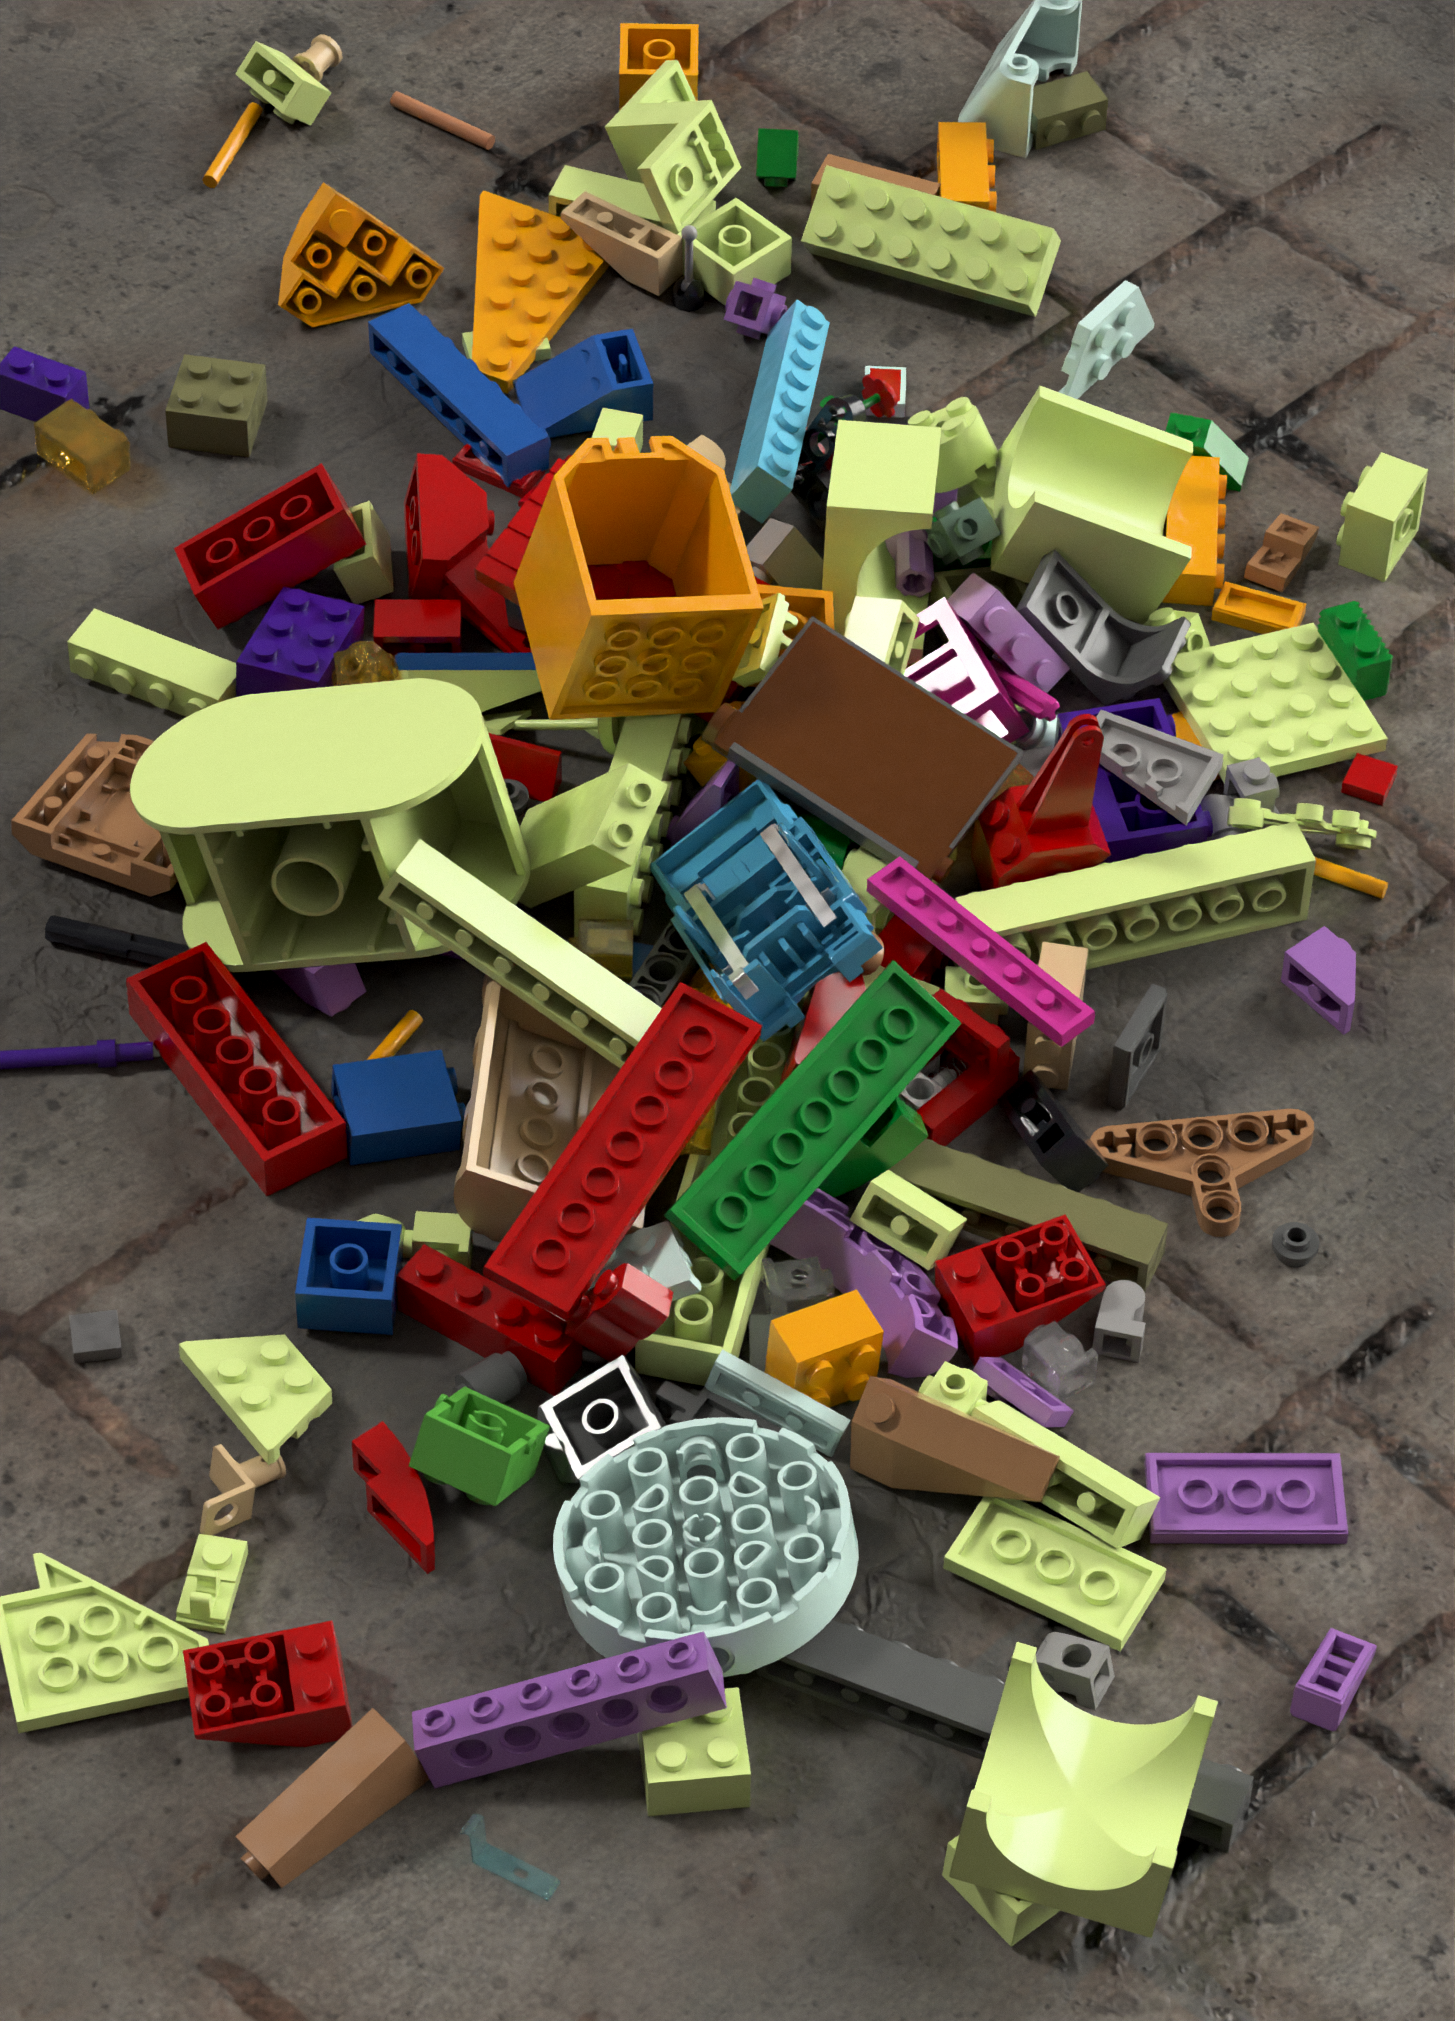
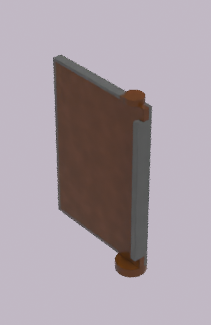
[702,616,1025,884]

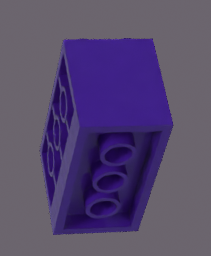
[1054,698,1213,865]

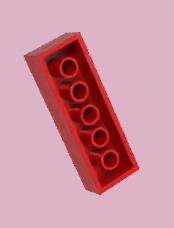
[126,942,348,1196]

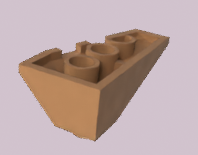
[850,1376,1060,1502]

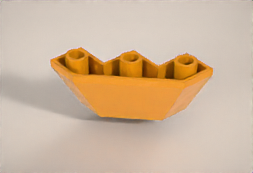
[278,182,445,328]

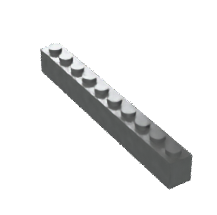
[756,1620,1254,1852]

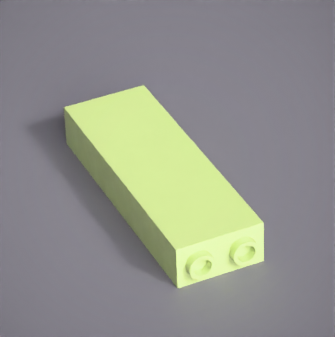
[519,763,668,908]

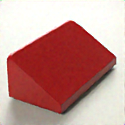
[488,733,562,802]

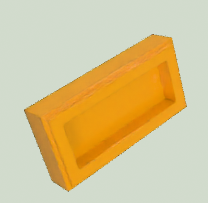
[1211,581,1306,634]

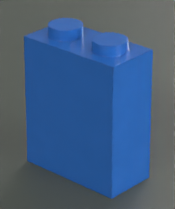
[331,1050,466,1165]

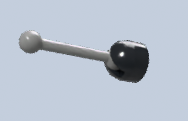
[672,225,705,312]

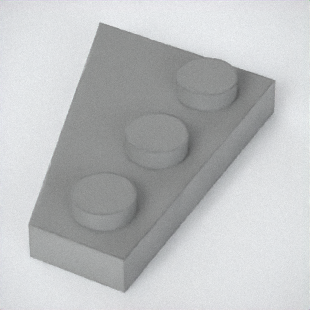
[1096,710,1224,826]

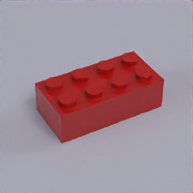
[174,463,367,630]

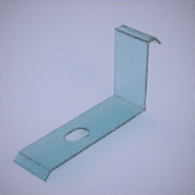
[459,1814,561,1901]

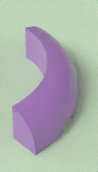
[769,1188,958,1378]

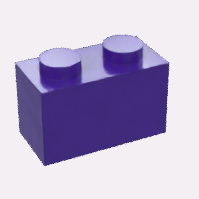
[0,346,90,434]

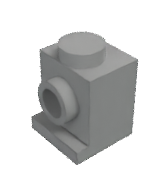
[1223,757,1280,831]

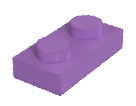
[972,1357,1074,1427]

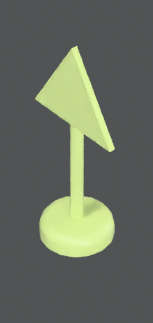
[483,710,626,755]

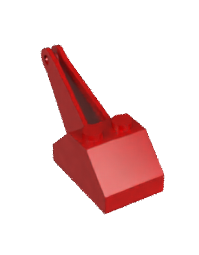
[404,453,532,653]
[971,714,1111,891]

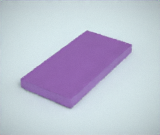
[1144,1453,1348,1544]

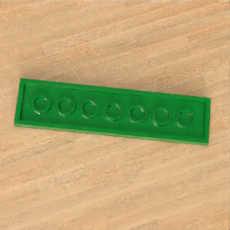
[664,960,962,1281]

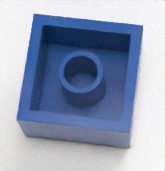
[295,1218,404,1335]

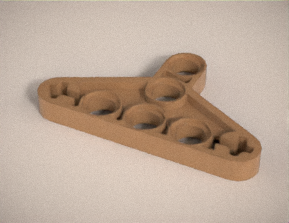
[1090,1109,1314,1237]

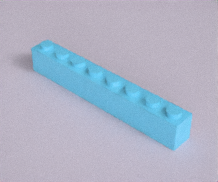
[730,300,830,523]

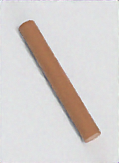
[390,91,495,150]

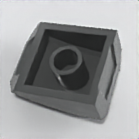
[538,1355,667,1483]

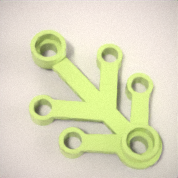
[1227,798,1377,850]

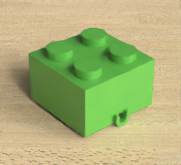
[409,1386,550,1506]

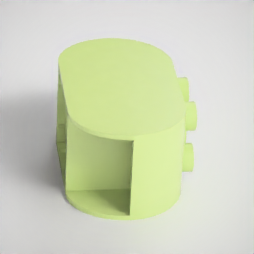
[130,678,531,972]

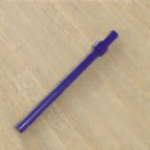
[0,1039,154,1069]

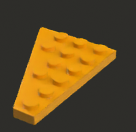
[472,190,610,394]

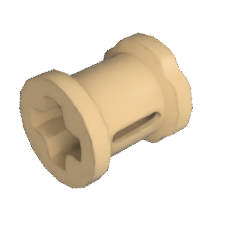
[292,34,342,82]

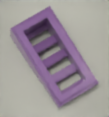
[1290,1628,1377,1731]

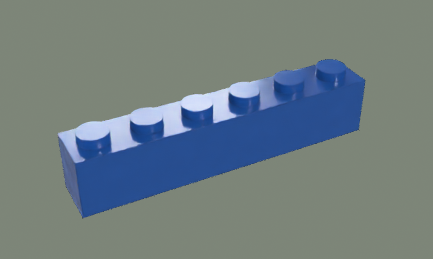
[368,303,551,487]

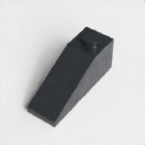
[997,1069,1109,1193]

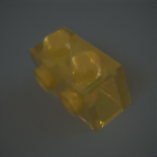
[34,399,131,494]

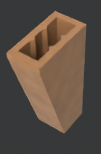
[235,1708,429,1888]

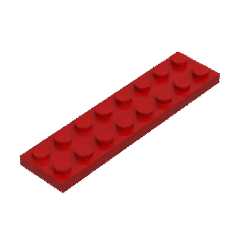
[483,982,762,1321]

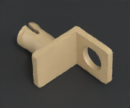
[200,1444,286,1535]

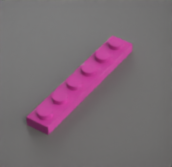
[866,856,1095,1047]

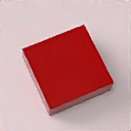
[1341,753,1398,806]

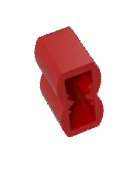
[565,1263,674,1362]

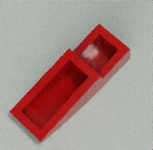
[352,1421,435,1574]

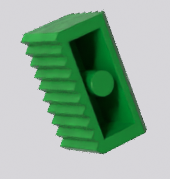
[1317,601,1393,701]

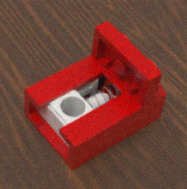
[898,988,1020,1146]

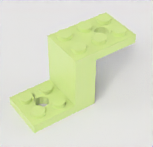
[605,60,741,234]

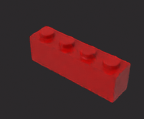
[396,1244,582,1396]

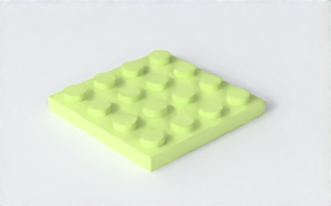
[1163,623,1388,784]

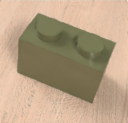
[1030,71,1108,150]

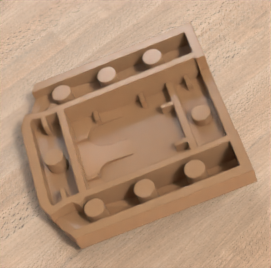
[11,734,178,897]

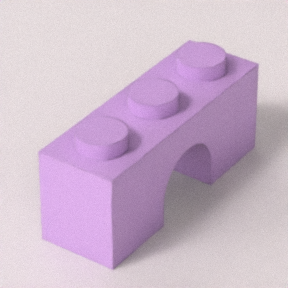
[947,573,1070,693]

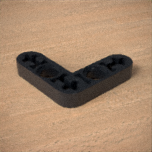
[791,394,866,534]

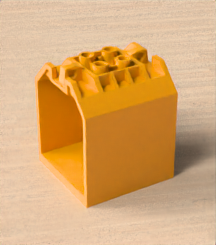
[514,436,764,720]

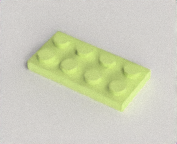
[943,1497,1166,1651]

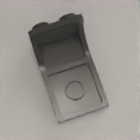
[1016,550,1191,706]

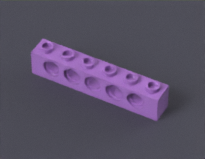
[412,1631,727,1788]

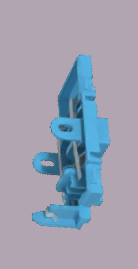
[650,779,883,1042]

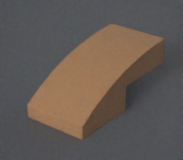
[1244,513,1319,592]

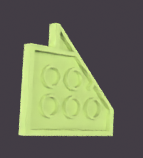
[0,1553,209,1733]

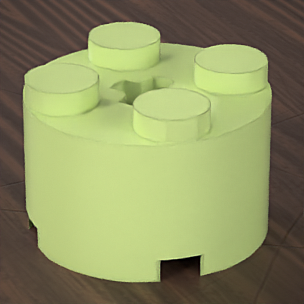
[908,397,999,493]

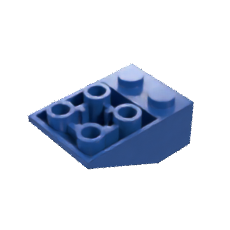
[513,328,653,438]

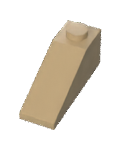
[561,192,683,296]

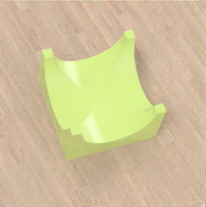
[949,1642,1218,1938]

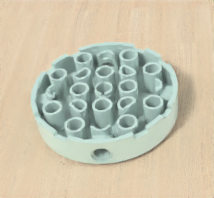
[553,1417,859,1677]

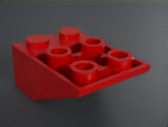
[935,1214,1106,1366]
[183,1620,353,1747]

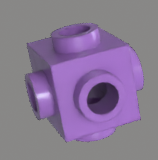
[723,278,787,340]

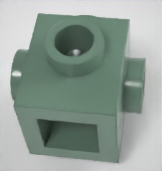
[925,497,1001,566]

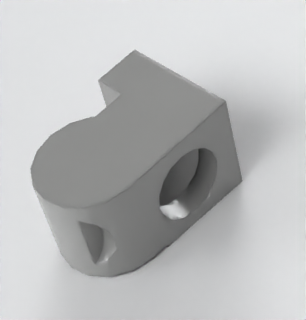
[1092,1280,1146,1363]
[1036,1632,1115,1710]

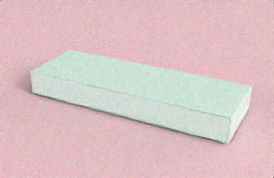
[705,1349,850,1457]

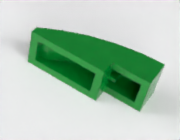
[818,1097,928,1197]

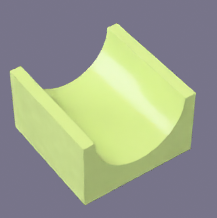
[991,386,1193,624]
[822,420,941,664]

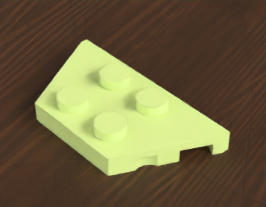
[179,1334,332,1465]

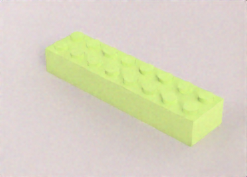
[953,822,1316,970]

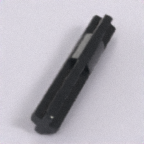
[45,915,189,965]

